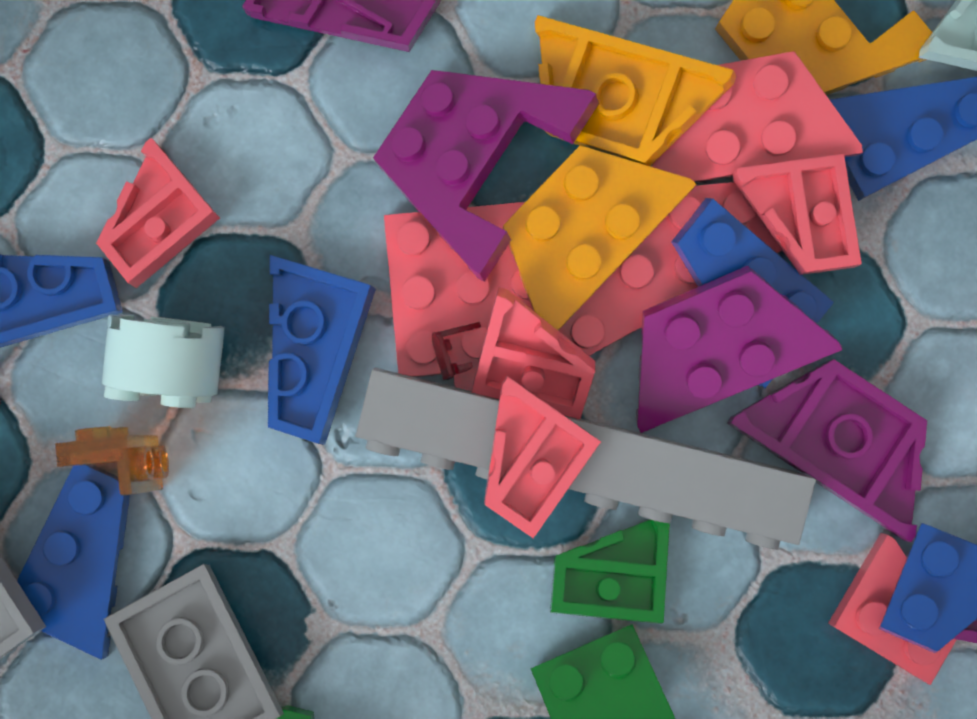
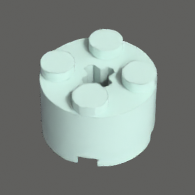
[102,314,225,408]

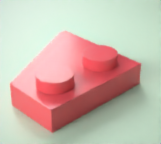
[471,287,595,419]

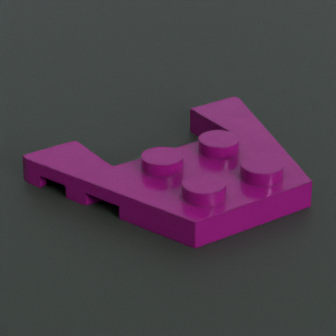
[242,0,442,52]
[373,70,599,282]

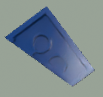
[829,77,977,201]
[671,198,834,388]
[268,255,376,445]

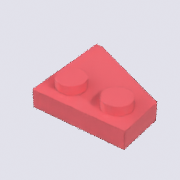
[96,138,220,288]
[732,154,862,275]
[484,376,601,539]
[828,533,956,685]

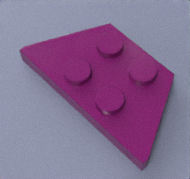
[636,266,842,433]
[727,359,928,542]

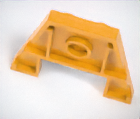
[715,0,932,95]

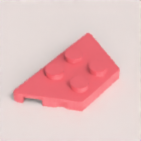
[652,51,863,182]

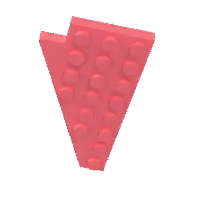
[384,182,782,391]

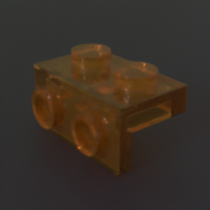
[55,426,169,495]

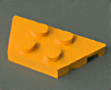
[535,15,737,166]
[503,145,696,330]

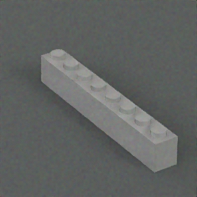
[355,367,816,550]

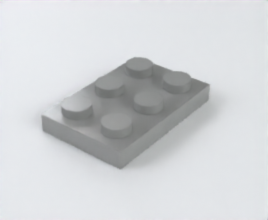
[104,564,284,719]

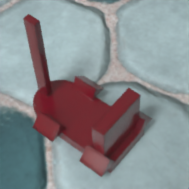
[432,322,481,380]

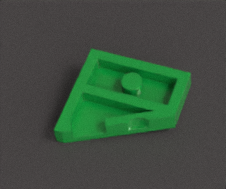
[550,519,670,624]
[530,624,676,719]

